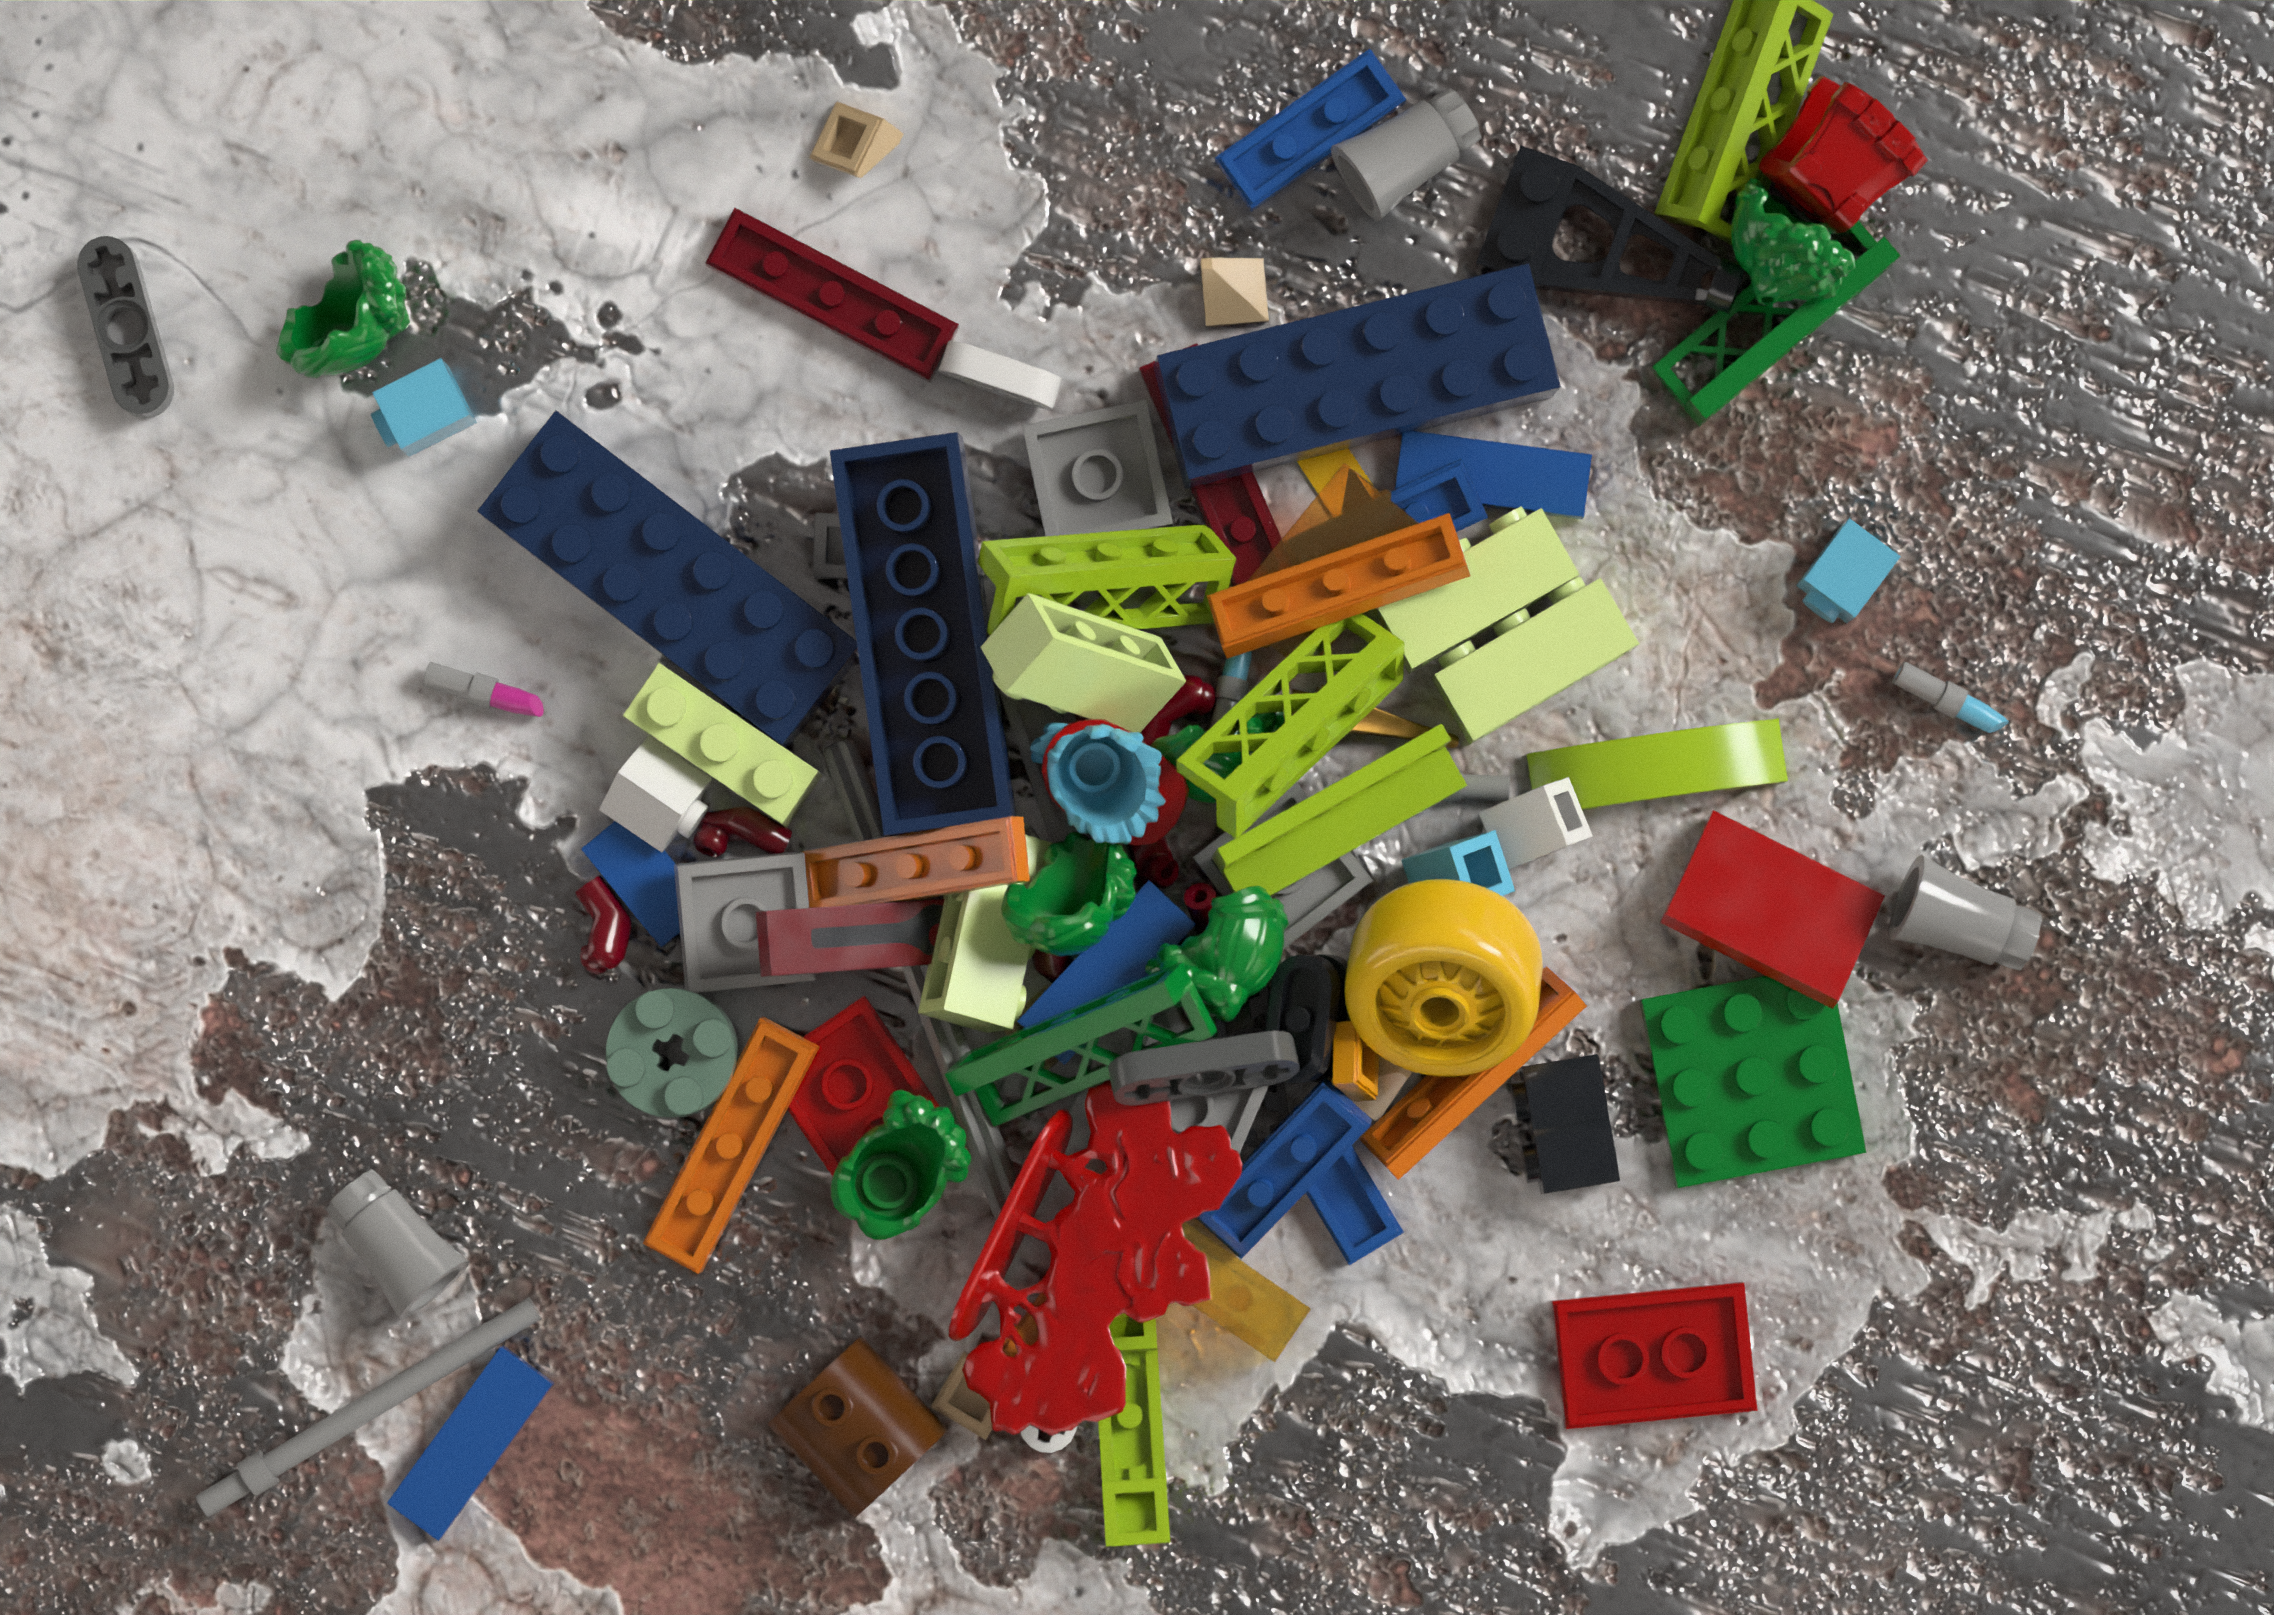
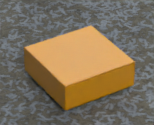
[1333,1021,1379,1102]

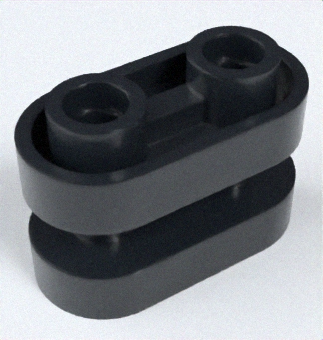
[1266,954,1351,1084]

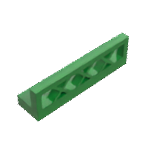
[1650,220,1901,427]
[944,962,1217,1127]

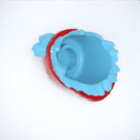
[1030,719,1189,846]

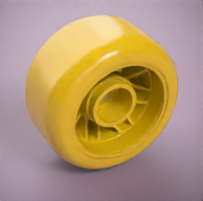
[1345,879,1543,1077]

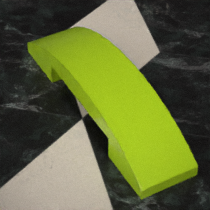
[1526,718,1788,811]
[1098,1313,1170,1547]

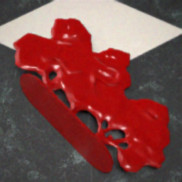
[949,1080,1243,1436]

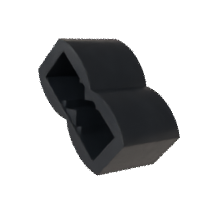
[1510,1054,1620,1194]

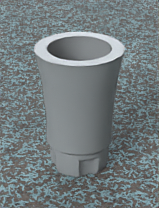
[1331,88,1482,222]
[1888,855,2042,971]
[326,1170,470,1320]

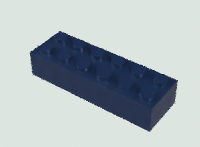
[1153,263,1561,489]
[477,410,859,750]
[829,432,1017,836]

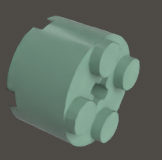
[606,988,740,1117]

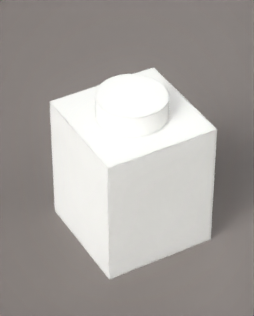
[599,735,712,852]
[1479,777,1593,870]

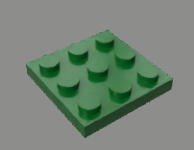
[1639,976,1867,1188]

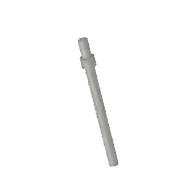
[196,1297,542,1517]

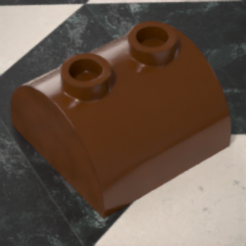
[767,1336,949,1518]

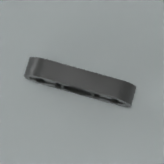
[77,236,174,418]
[1108,1031,1300,1105]

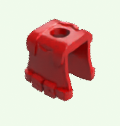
[1758,76,1928,234]

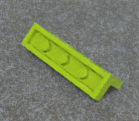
[1654,0,1834,245]
[977,524,1236,636]
[1177,613,1404,839]
[1212,723,1468,896]

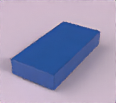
[581,821,680,948]
[1306,1145,1404,1266]

